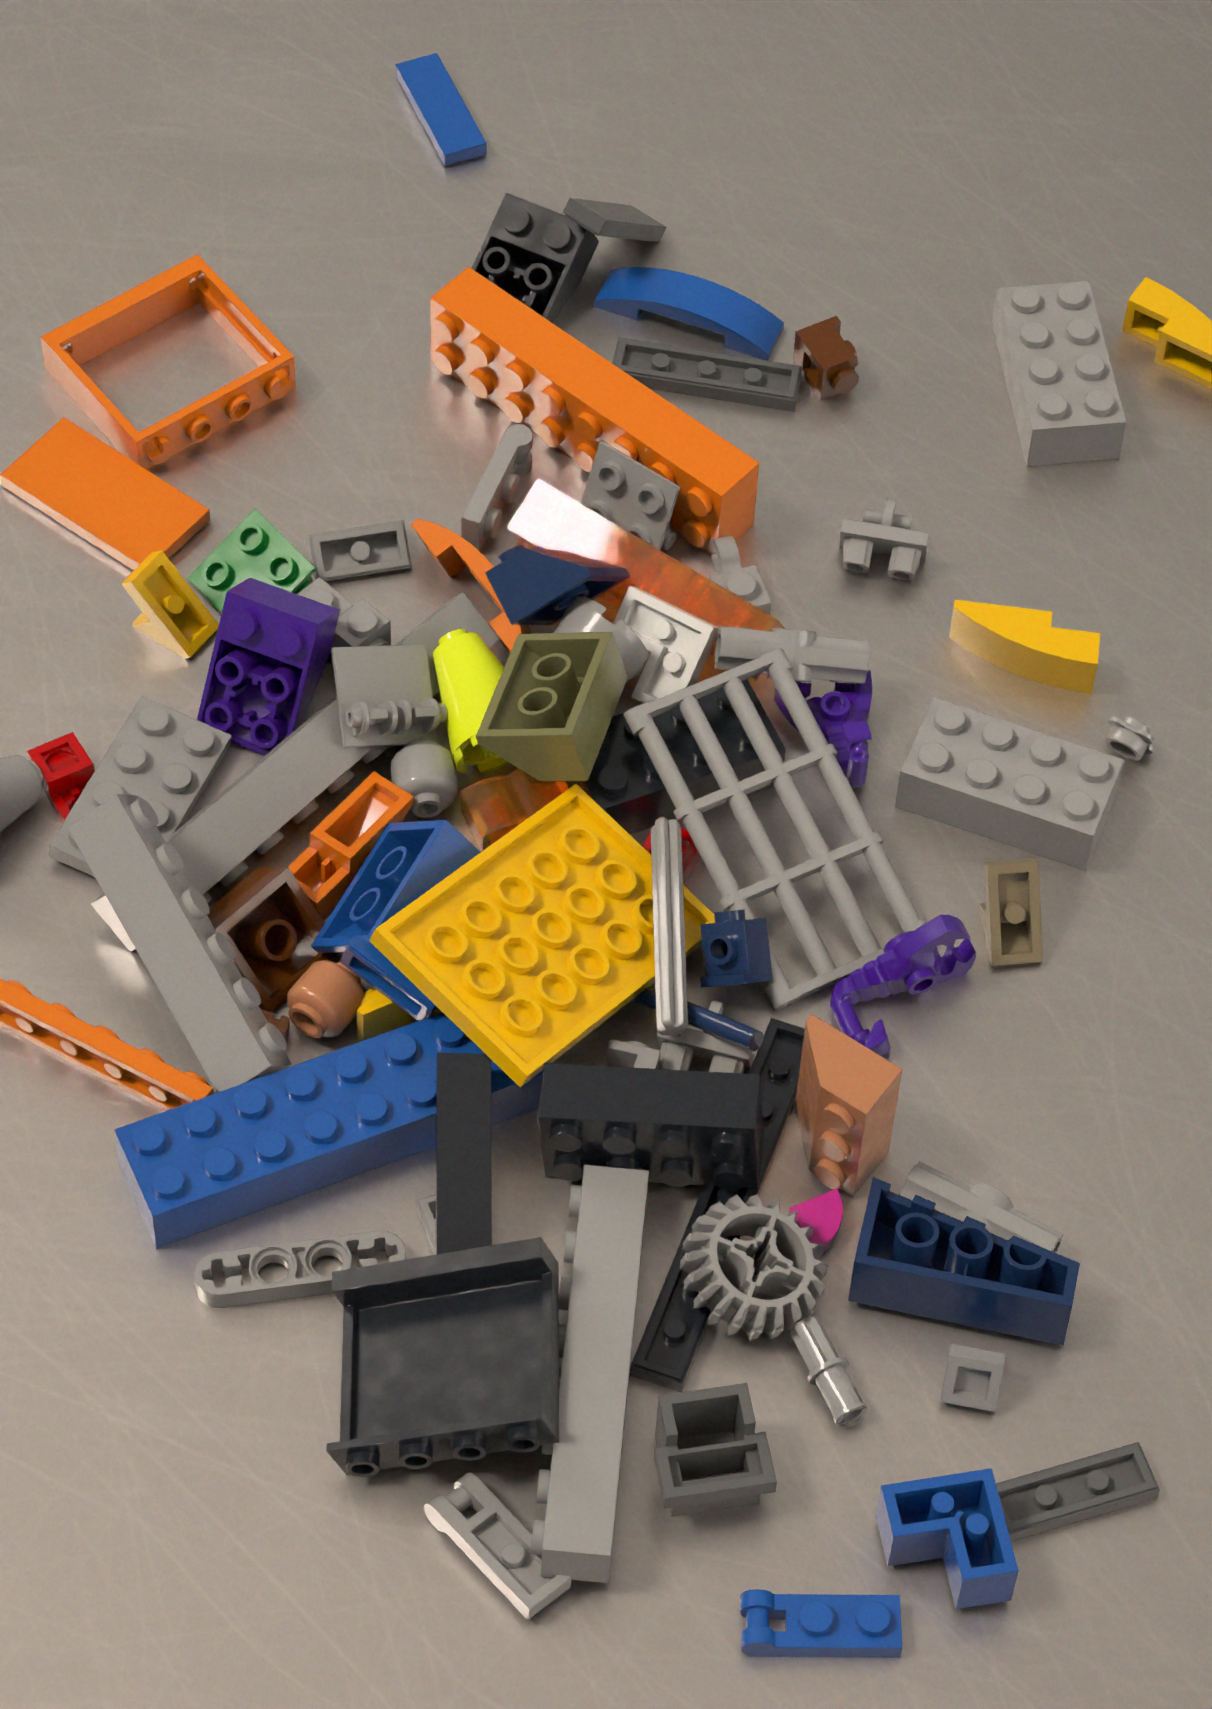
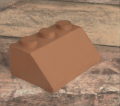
[795,1014,903,1197]

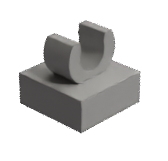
[941,1344,1005,1412]

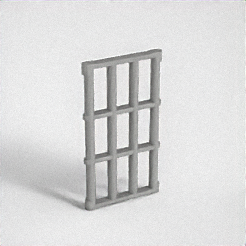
[623,648,927,1010]

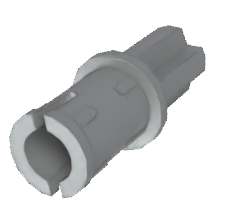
[791,1317,868,1425]

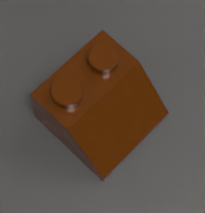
[207,867,340,1012]

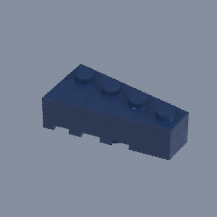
[848,1177,1080,1345]

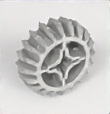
[679,1194,828,1341]

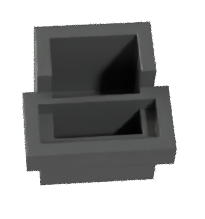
[654,1383,777,1517]

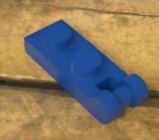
[740,1589,902,1658]

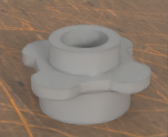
[1105,716,1155,761]

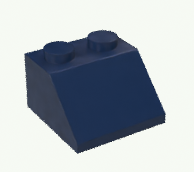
[485,545,630,625]

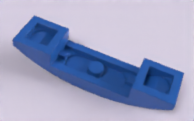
[594,267,784,361]

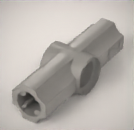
[714,626,870,684]
[899,1161,1064,1253]

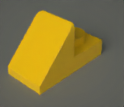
[121,550,219,658]

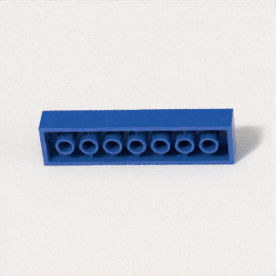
[114,1012,544,1249]

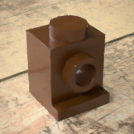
[793,316,859,400]

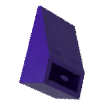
[197,577,340,755]

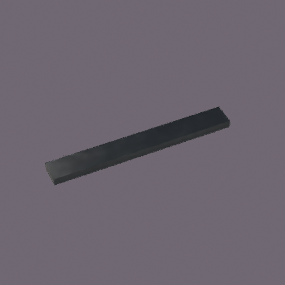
[630,1018,805,1392]

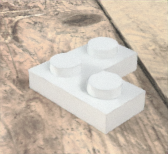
[613,586,718,703]

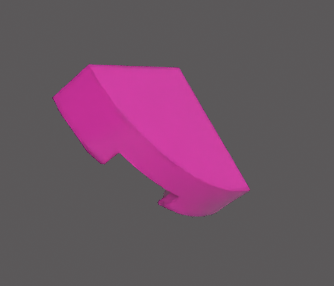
[788,1189,843,1255]

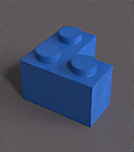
[875,1468,1019,1609]

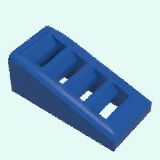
[340,936,437,1021]

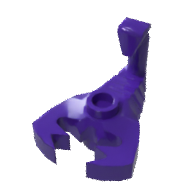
[774,670,872,788]
[830,915,976,1056]

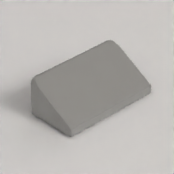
[306,520,412,582]

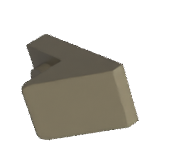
[979,857,1043,966]

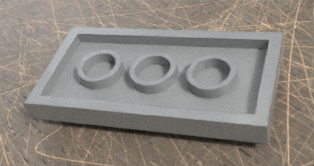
[49,695,232,877]

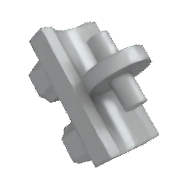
[839,498,929,582]
[657,1001,755,1073]

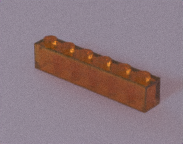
[507,479,785,681]

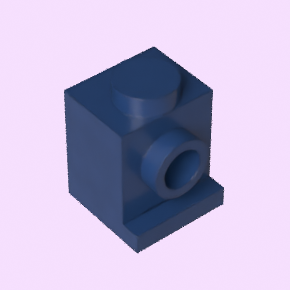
[700,909,773,988]

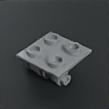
[574,441,681,569]
[331,644,447,748]

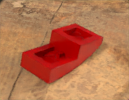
[27,732,95,824]

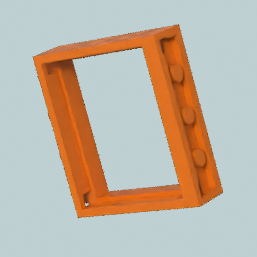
[41,254,296,469]

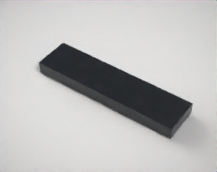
[435,1053,492,1255]

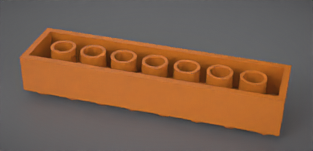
[430,267,759,554]

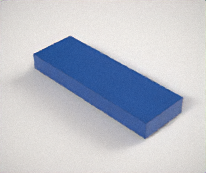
[395,53,487,166]

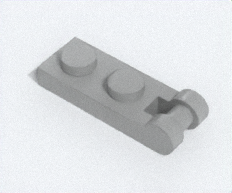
[461,424,533,551]
[424,1473,572,1620]

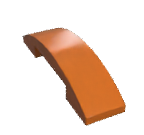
[410,519,531,653]

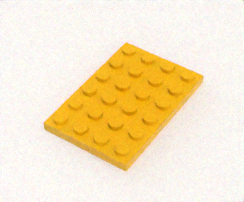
[369,784,715,1088]

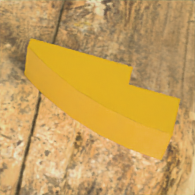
[1122,277,1212,389]
[949,600,1100,694]

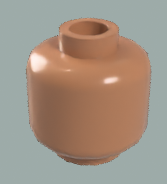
[287,960,364,1038]

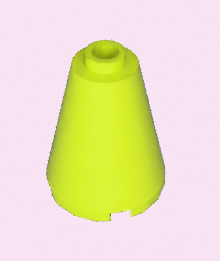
[433,629,510,774]

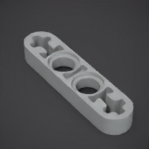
[194,1231,406,1308]

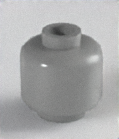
[391,739,458,818]

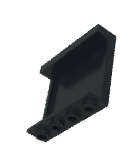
[326,1237,559,1477]

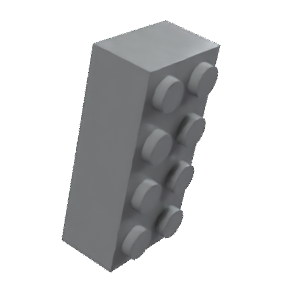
[992,280,1126,467]
[895,697,1124,871]

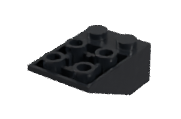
[471,193,599,323]

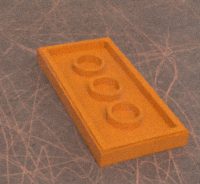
[0,417,210,571]

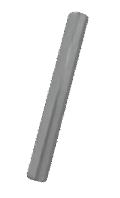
[651,817,688,1038]

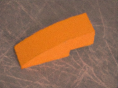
[288,771,414,921]

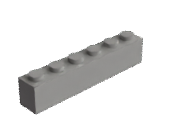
[67,794,292,1093]

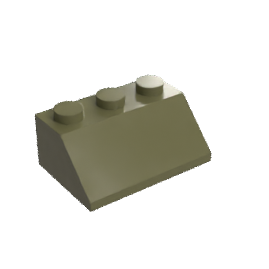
[476,632,628,781]

